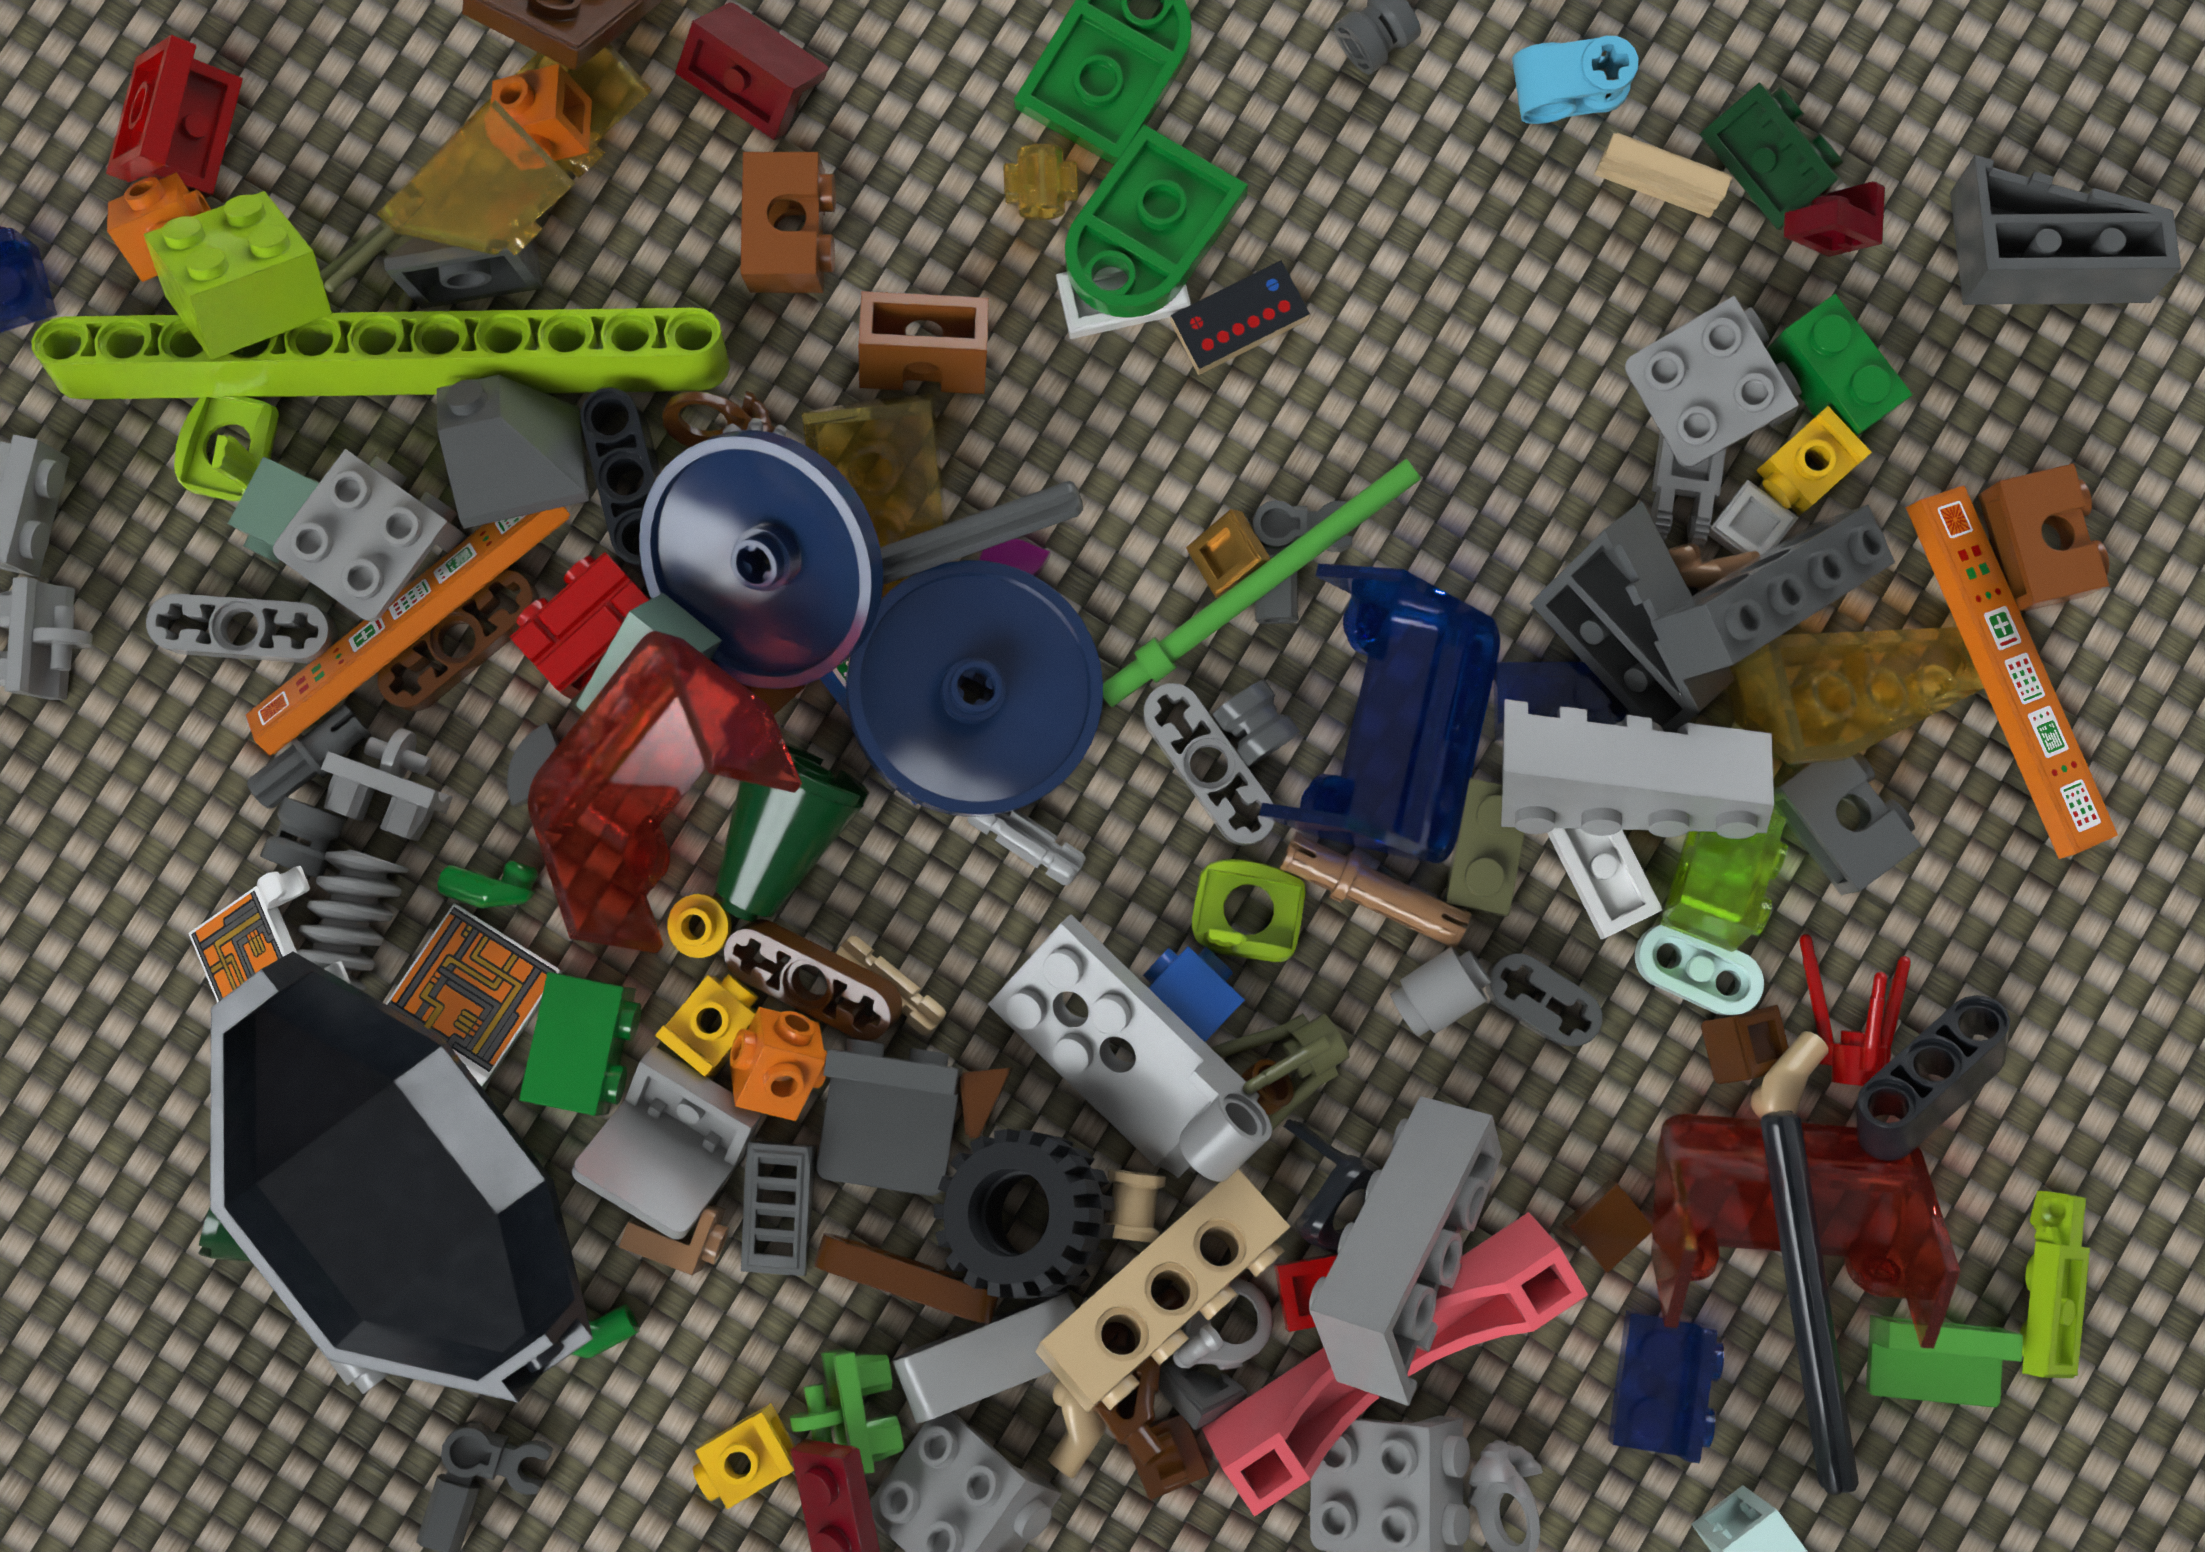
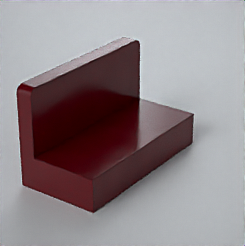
[675,2,829,140]

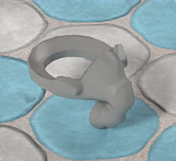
[1173,1278,1273,1370]
[1468,1440,1543,1552]

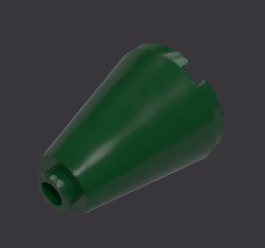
[715,736,870,922]

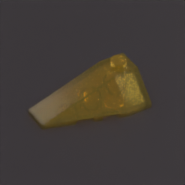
[802,394,948,599]
[1727,627,1984,764]

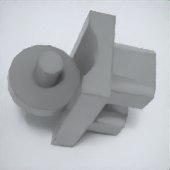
[0,577,93,700]
[321,728,453,841]

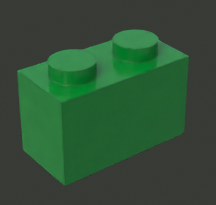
[1766,294,1913,437]
[519,972,641,1116]

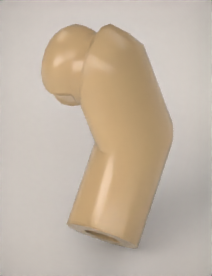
[1751,1031,1828,1118]
[1048,1380,1106,1478]

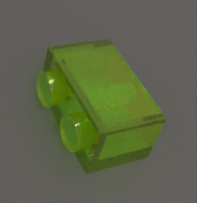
[1660,812,1788,952]

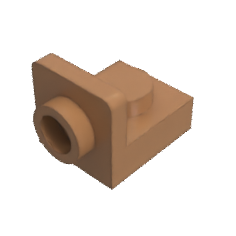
[619,1204,729,1275]

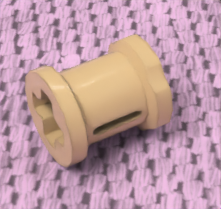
[1106,1169,1166,1242]

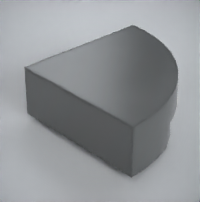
[507,723,575,807]
[1158,1364,1248,1430]

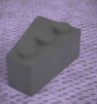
[1950,155,2181,305]
[1530,501,1735,733]

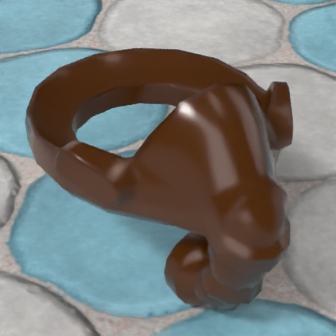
[663,391,774,447]

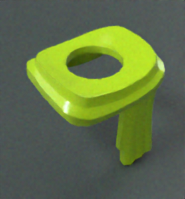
[174,396,279,502]
[1192,859,1305,962]

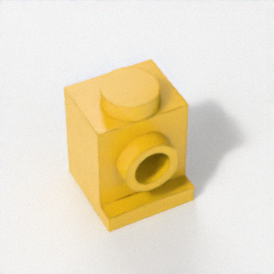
[1756,406,1872,516]
[655,974,758,1077]
[692,1403,795,1509]

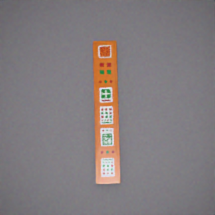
[1905,485,2118,859]
[246,506,570,755]

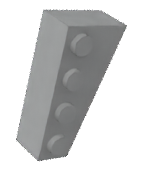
[1501,699,1774,839]
[1309,1096,1502,1406]

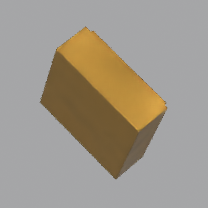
[1186,509,1271,598]

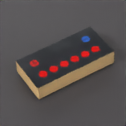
[1170,260,1310,375]

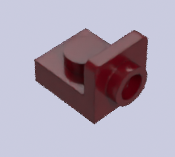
[1784,181,1885,257]

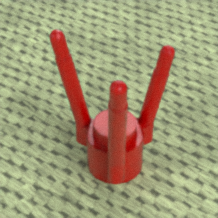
[1799,934,1911,1086]

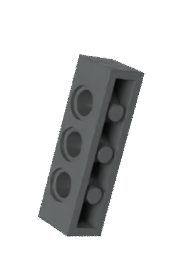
[1650,505,1895,681]

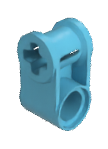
[1512,35,1639,124]

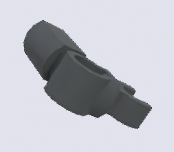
[1252,500,1352,624]
[416,1421,553,1552]

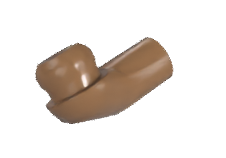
[1668,543,1760,589]

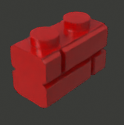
[510,552,650,700]

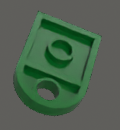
[1014,0,1192,165]
[1065,124,1248,318]

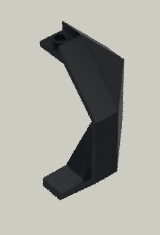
[210,951,593,1403]

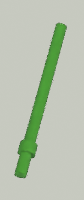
[1103,458,1421,707]

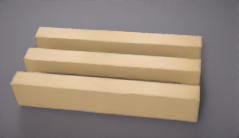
[1594,132,1732,218]

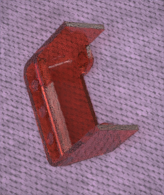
[528,631,802,953]
[1651,1114,1961,1349]

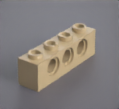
[1035,1169,1291,1413]

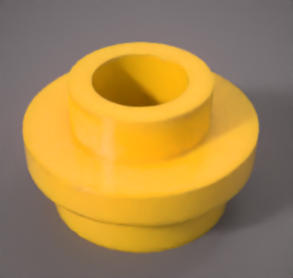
[667,893,732,958]

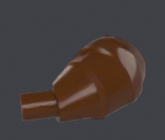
[1092,1285,1184,1467]

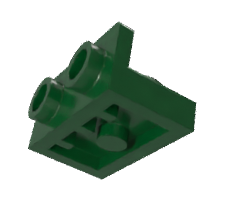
[1699,82,1844,230]

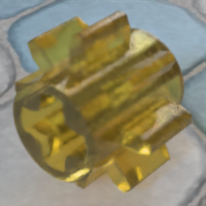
[1003,144,1078,220]

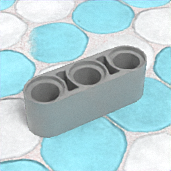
[892,1290,1076,1423]

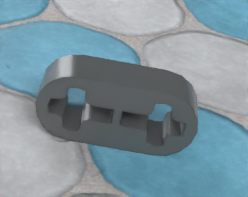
[1486,954,1602,1046]

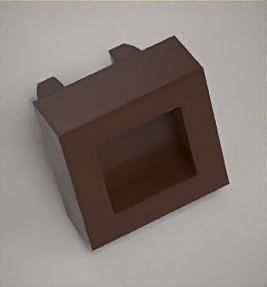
[1126,1412,1210,1501]

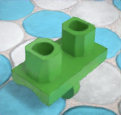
[790,1349,904,1474]

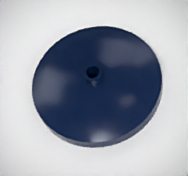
[639,430,883,689]
[846,560,1103,817]

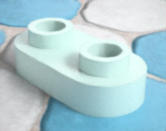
[1635,923,1764,1015]

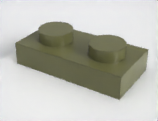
[1443,778,1525,917]

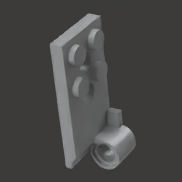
[988,914,1272,1182]

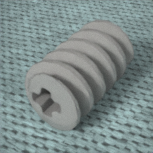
[296,849,409,990]

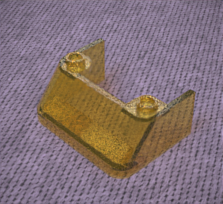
[376,44,652,256]

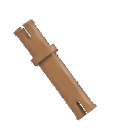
[1279,831,1471,949]

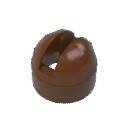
[1240,1059,1294,1115]

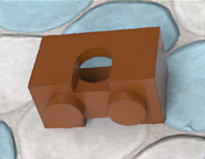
[740,152,836,293]
[858,291,989,394]
[1978,463,2109,613]

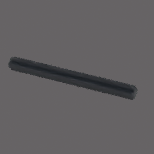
[1760,1110,1859,1495]

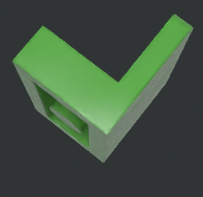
[1866,1315,2023,1407]

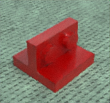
[106,35,243,198]

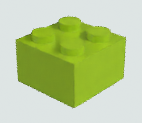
[143,191,332,360]

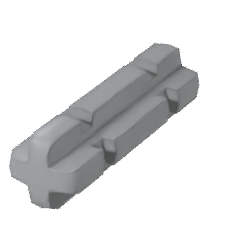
[967,810,1086,886]

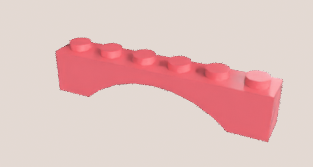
[1201,1212,1588,1517]

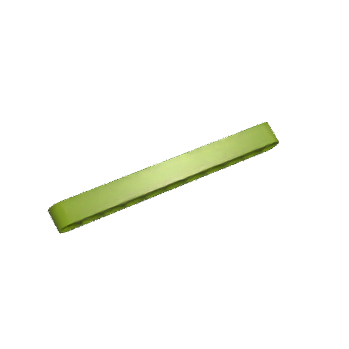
[31,308,730,399]

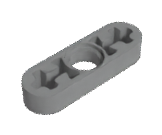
[146,594,338,663]
[1144,683,1275,846]

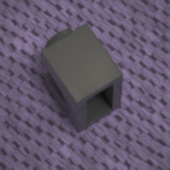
[1774,741,1922,895]

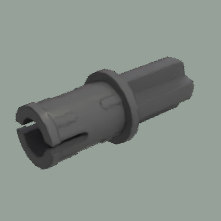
[247,703,371,809]

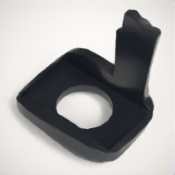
[1283,1119,1381,1253]

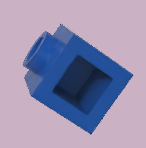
[1143,946,1245,1042]

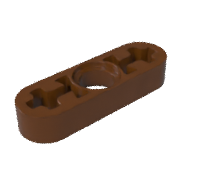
[377,570,540,711]
[724,919,902,1041]
[814,1233,999,1324]

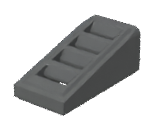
[741,1141,818,1276]

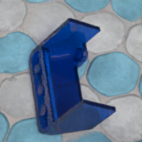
[1259,563,1500,863]

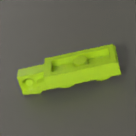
[2020,1191,2090,1378]

